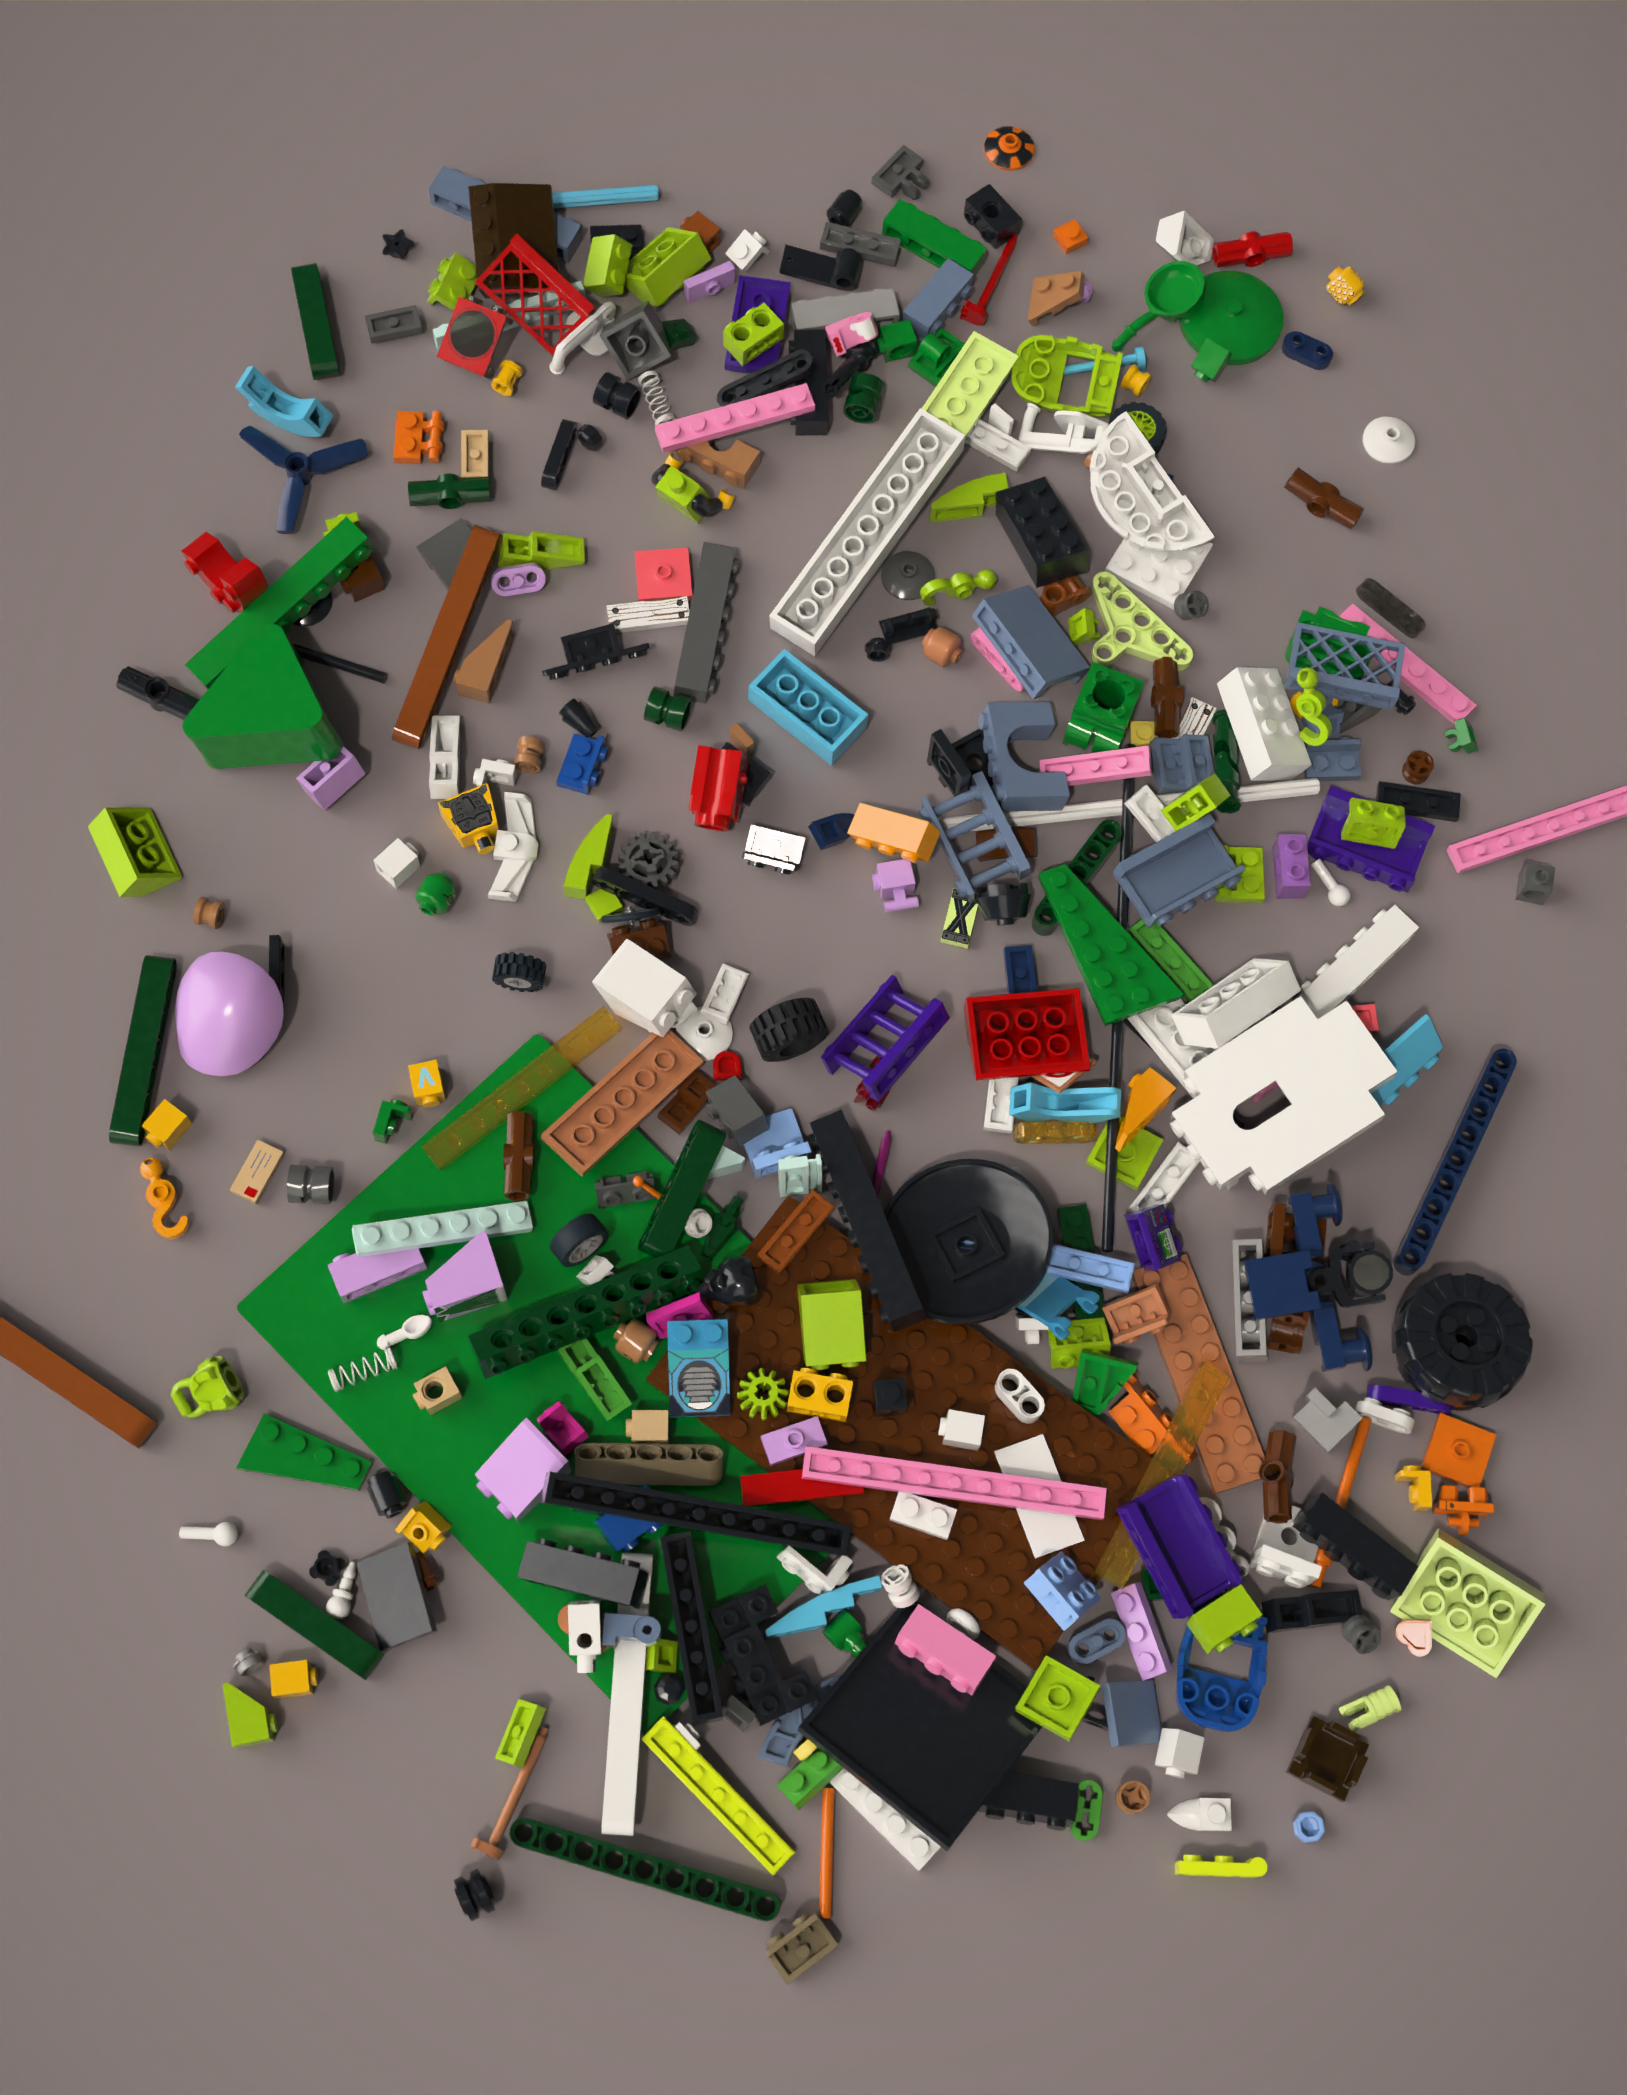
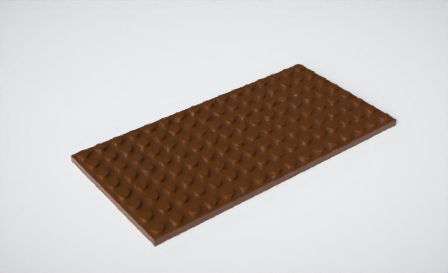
[646,1195,1173,1671]

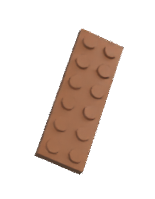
[541,1029,704,1177]

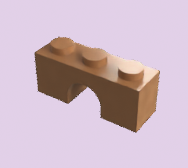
[675,439,760,489]

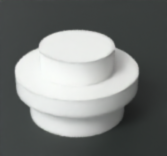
[684,1208,712,1238]

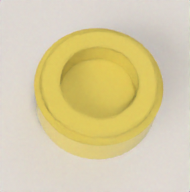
[793,1739,817,1761]

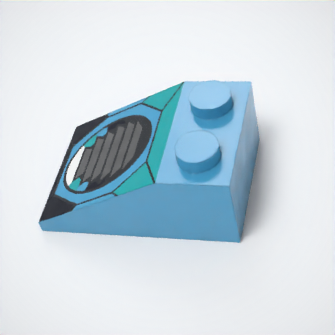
[667,1319,730,1418]

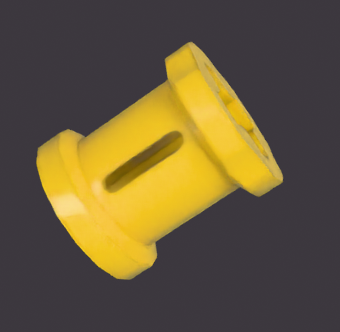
[491,360,523,396]

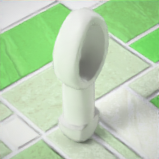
[377,1315,432,1350]

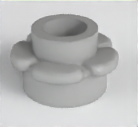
[233,1648,263,1676]

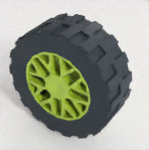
[1109,402,1166,455]

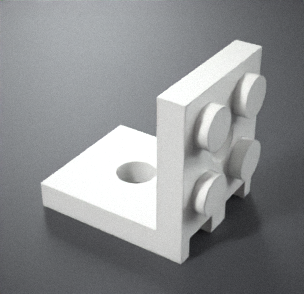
[1248,1505,1322,1588]

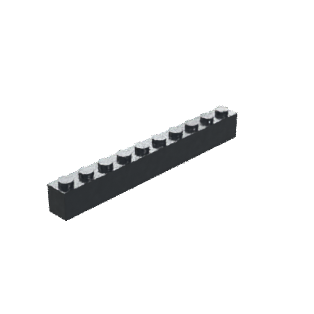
[541,1472,851,1556]

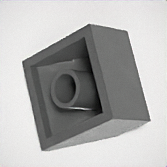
[599,301,672,381]

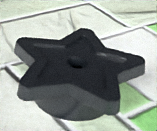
[382,229,415,259]

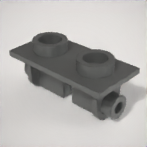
[594,1171,656,1208]

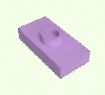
[684,261,735,303]
[760,1416,828,1466]

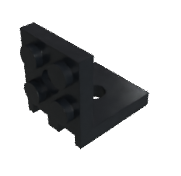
[927,728,993,797]

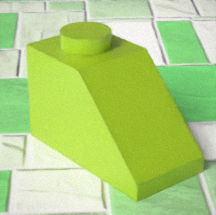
[222,1683,278,1749]

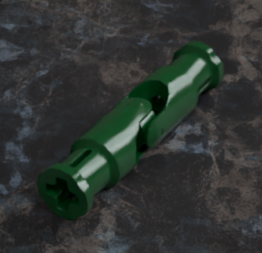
[1212,710,1241,814]

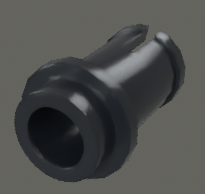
[1387,681,1416,715]

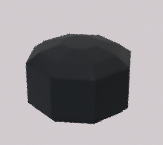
[577,424,603,451]
[653,1673,684,1706]

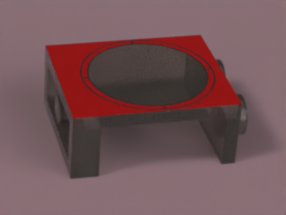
[436,295,514,380]

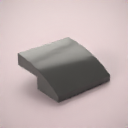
[416,518,472,591]

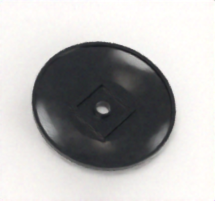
[884,1159,1054,1325]

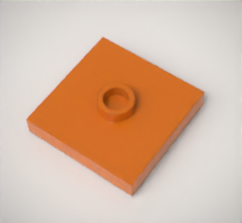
[1421,1412,1496,1488]

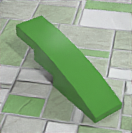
[557,1338,632,1421]

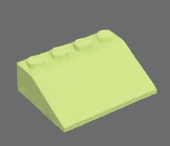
[1390,1528,1545,1678]

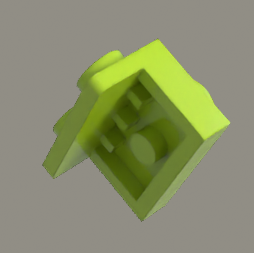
[427,252,477,311]

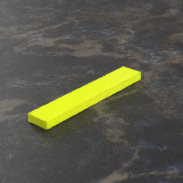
[641,1716,795,1876]

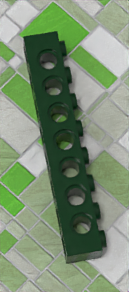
[468,1245,704,1379]

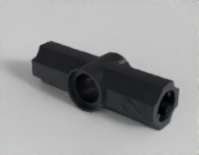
[116,666,199,720]

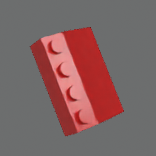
[963,988,1090,1081]

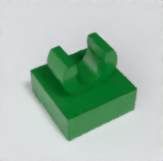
[1445,718,1478,754]

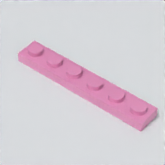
[655,383,815,453]
[1339,603,1477,725]

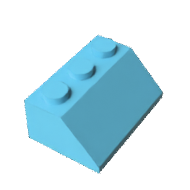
[1370,1014,1443,1106]

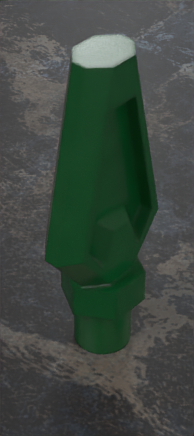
[701,1195,744,1259]

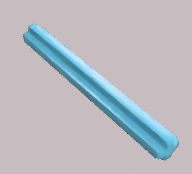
[552,185,659,208]

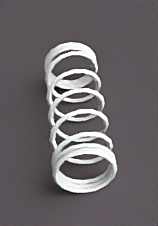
[638,371,676,425]
[328,1347,398,1392]

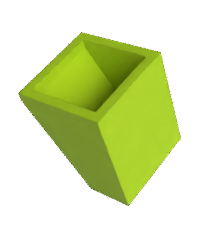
[797,1279,866,1370]

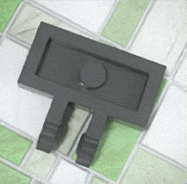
[871,145,930,200]

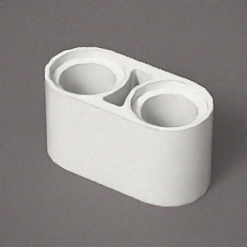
[995,1369,1045,1424]

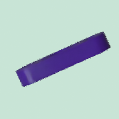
[1366,1385,1452,1415]

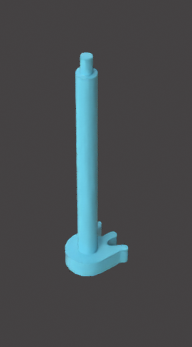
[1063,346,1146,376]

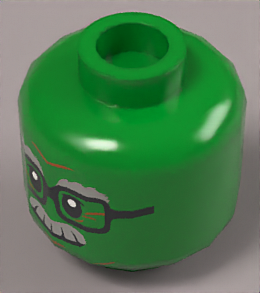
[415,873,457,916]

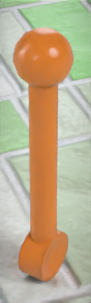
[633,1176,661,1199]

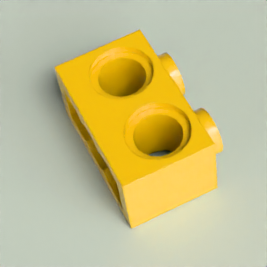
[787,1368,853,1422]

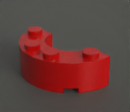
[181,532,268,613]

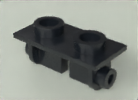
[879,607,938,645]

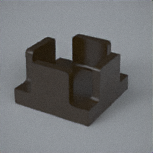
[1286,1716,1369,1802]

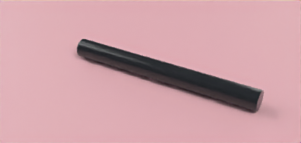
[292,643,387,684]

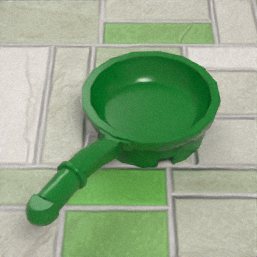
[1111,261,1205,352]

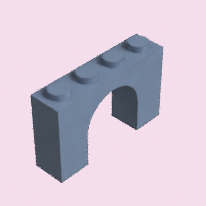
[979,702,1070,811]

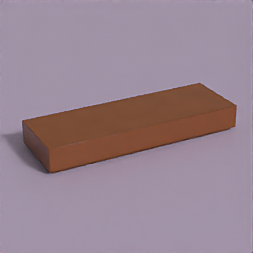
[757,1189,835,1275]

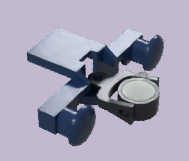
[1244,1183,1393,1372]

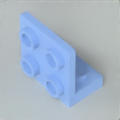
[743,1109,811,1179]

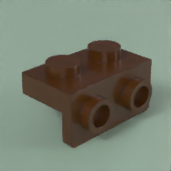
[607,918,672,960]

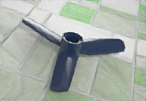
[239,426,368,534]

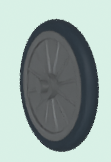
[601,906,660,925]

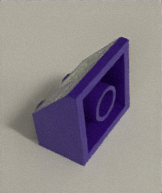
[1124,1204,1182,1271]

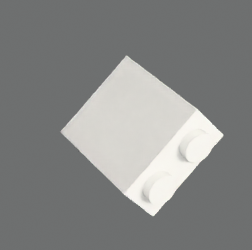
[592,939,697,1037]

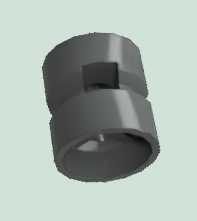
[287,1165,334,1204]

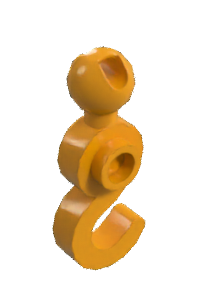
[140,1158,190,1240]

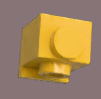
[395,1501,451,1553]

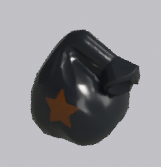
[698,1256,761,1307]

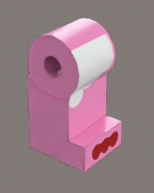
[825,312,878,357]

